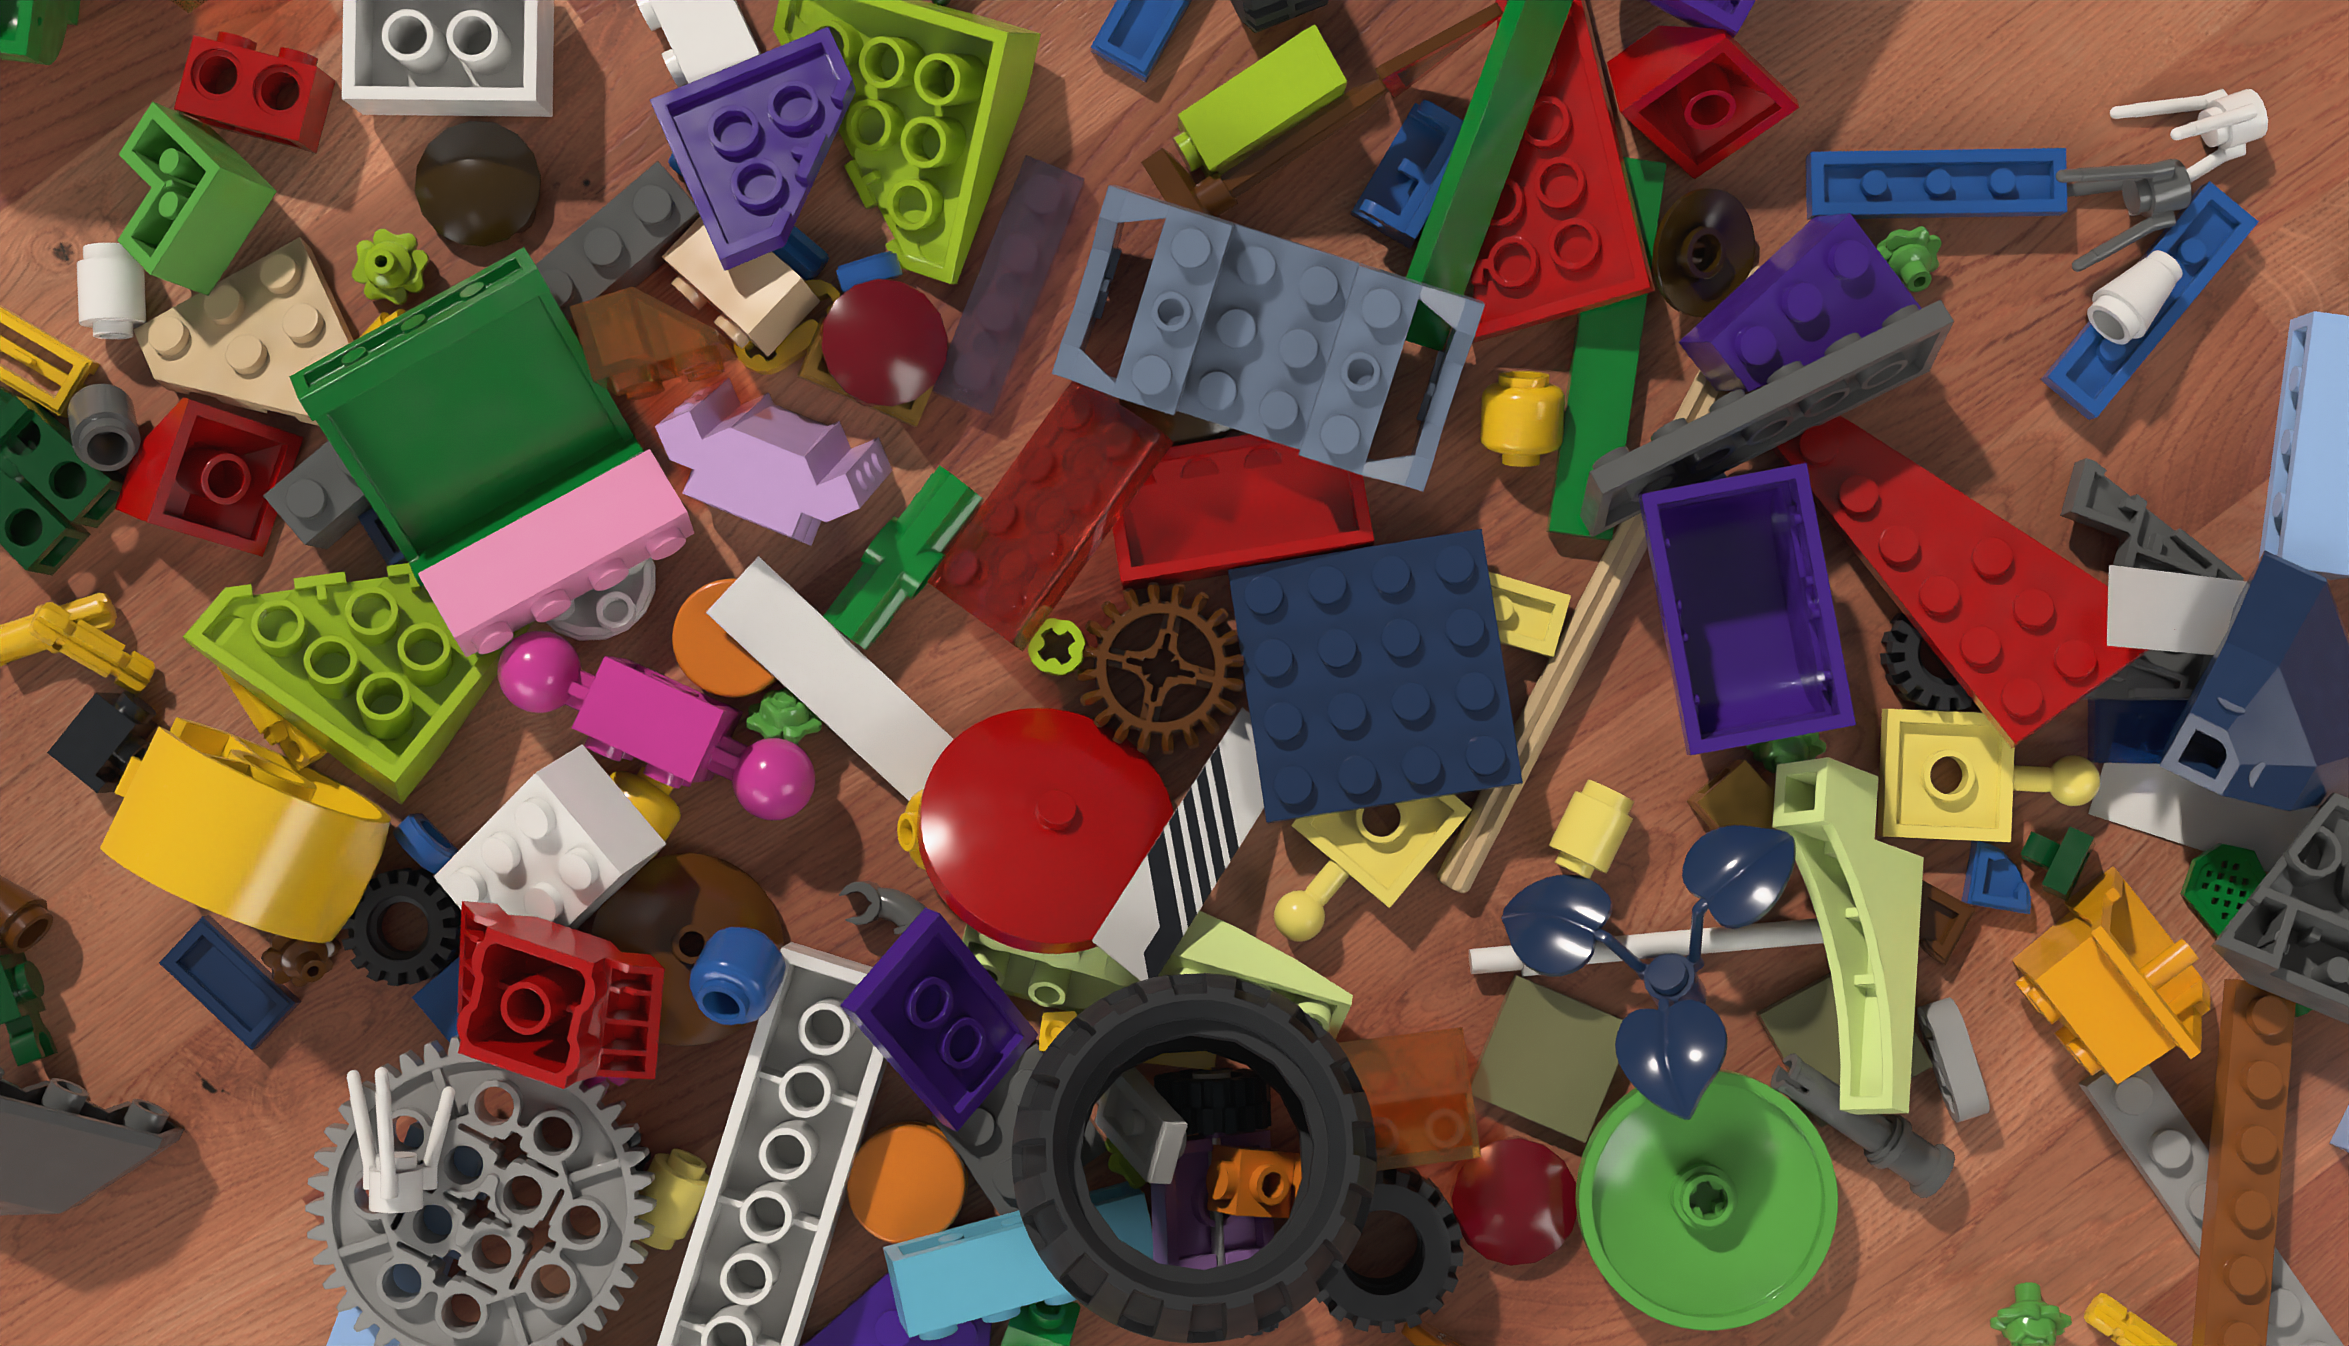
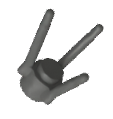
[2055,159,2192,272]

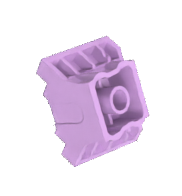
[655,378,893,546]

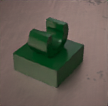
[2020,826,2096,901]

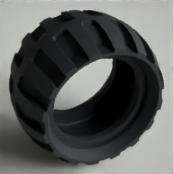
[1012,973,1377,1343]

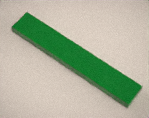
[1405,0,1573,351]
[1546,157,1666,541]

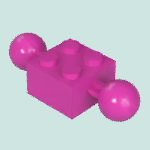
[497,630,815,821]

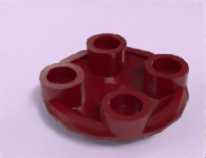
[820,279,948,407]
[1450,1136,1577,1266]

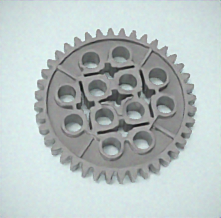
[305,1035,657,1346]

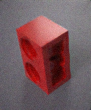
[174,31,336,154]

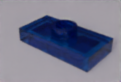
[2088,700,2188,764]

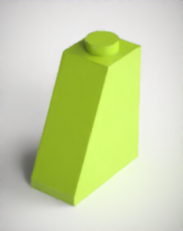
[1173,25,1347,178]

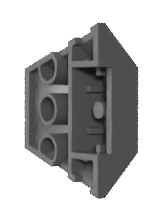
[2211,792,2349,1024]

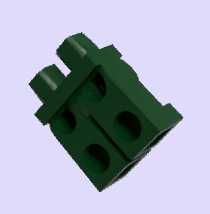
[0,386,125,576]

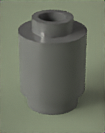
[67,384,140,471]

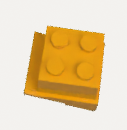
[2012,866,2210,1085]

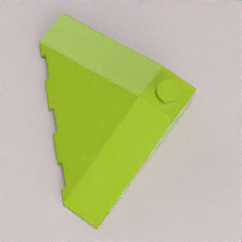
[773,0,1041,284]
[183,563,534,804]

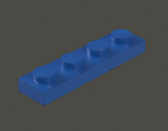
[1806,148,2067,220]
[2040,181,2259,420]

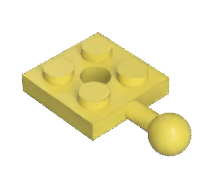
[1877,709,2100,842]
[1274,795,1472,942]

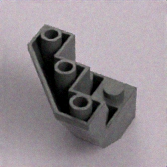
[0,1068,184,1216]

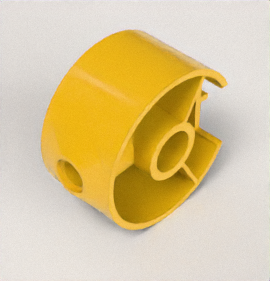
[100,717,391,943]

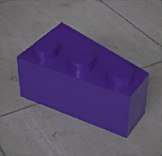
[1678,213,1922,392]

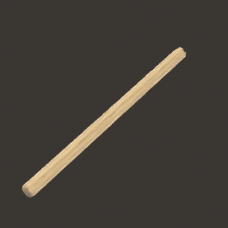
[1437,266,1760,893]

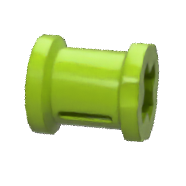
[1028,618,1086,676]

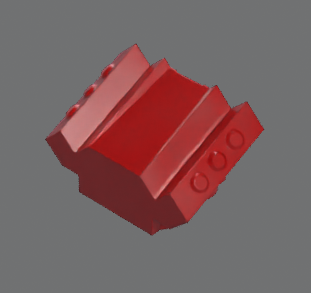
[457,901,665,1089]

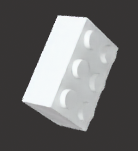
[342,0,554,117]
[434,745,666,930]

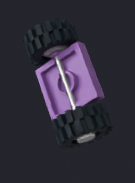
[1151,1068,1279,1339]

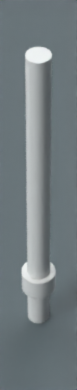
[1469,918,1824,976]

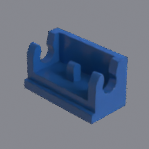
[1350,99,1464,249]

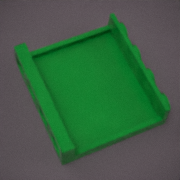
[289,247,644,587]

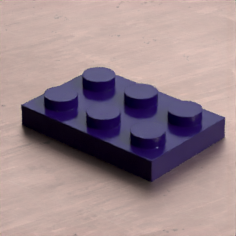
[840,907,1038,1132]

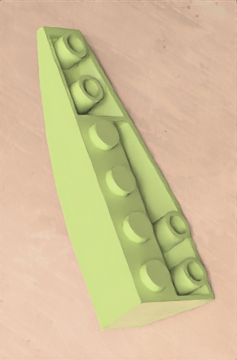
[962,910,1353,1039]

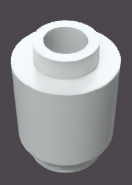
[77,243,146,339]

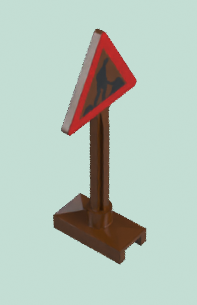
[1141,2,1503,217]

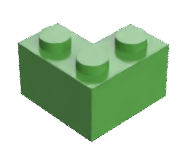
[117,101,277,296]

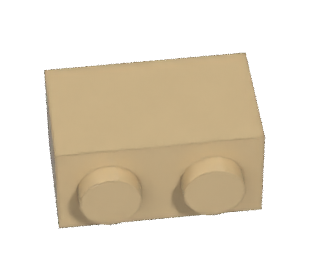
[662,217,820,357]

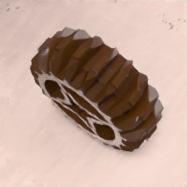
[1075,582,1246,754]

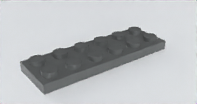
[1580,300,1954,537]

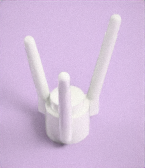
[2110,89,2268,216]
[347,1067,455,1213]

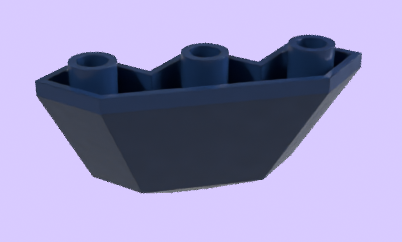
[2160,550,2349,811]

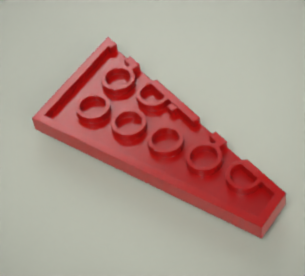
[1471,0,1655,344]
[1772,415,2175,748]

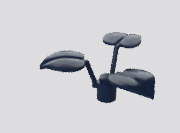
[1501,825,1796,1120]

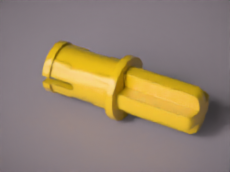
[0,593,117,667]

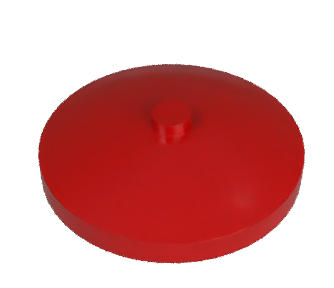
[917,708,1174,954]

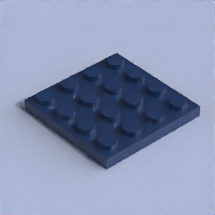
[1228,529,1523,824]

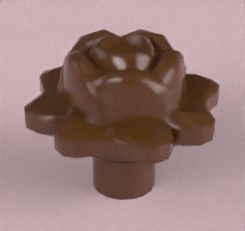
[261,933,341,987]

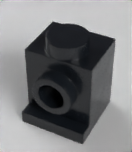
[47,691,158,793]

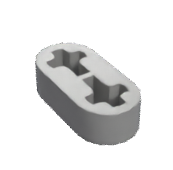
[1917,997,1990,1123]

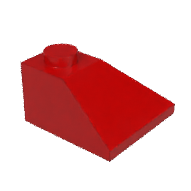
[1607,25,1800,179]
[115,397,303,557]

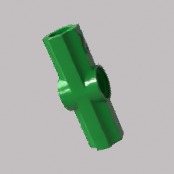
[823,465,984,650]

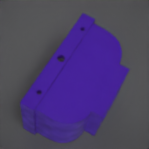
[1638,463,1856,755]

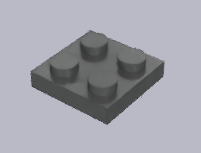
[932,1041,1107,1215]

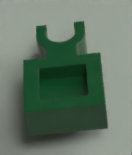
[0,952,58,1066]

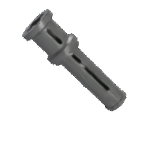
[1770,1053,1955,1198]

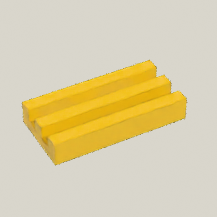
[0,305,100,418]

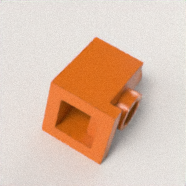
[1206,1144,1302,1218]

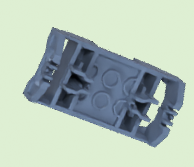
[1052,185,1485,492]

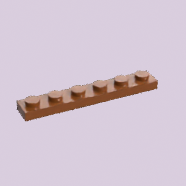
[2192,979,2296,1346]

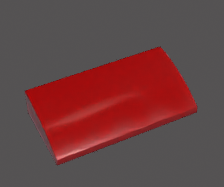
[1101,434,1374,590]

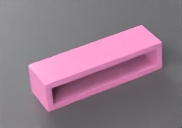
[418,449,694,658]

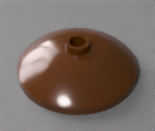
[591,853,784,1046]

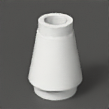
[2087,250,2183,345]

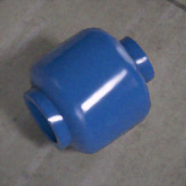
[689,927,786,1025]

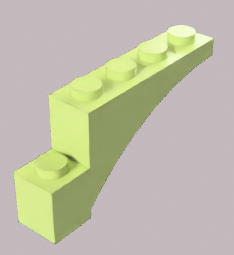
[1772,757,1924,1115]

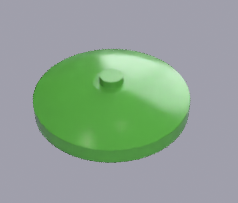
[1576,1069,1838,1330]

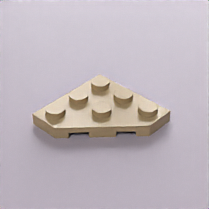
[134,237,354,426]

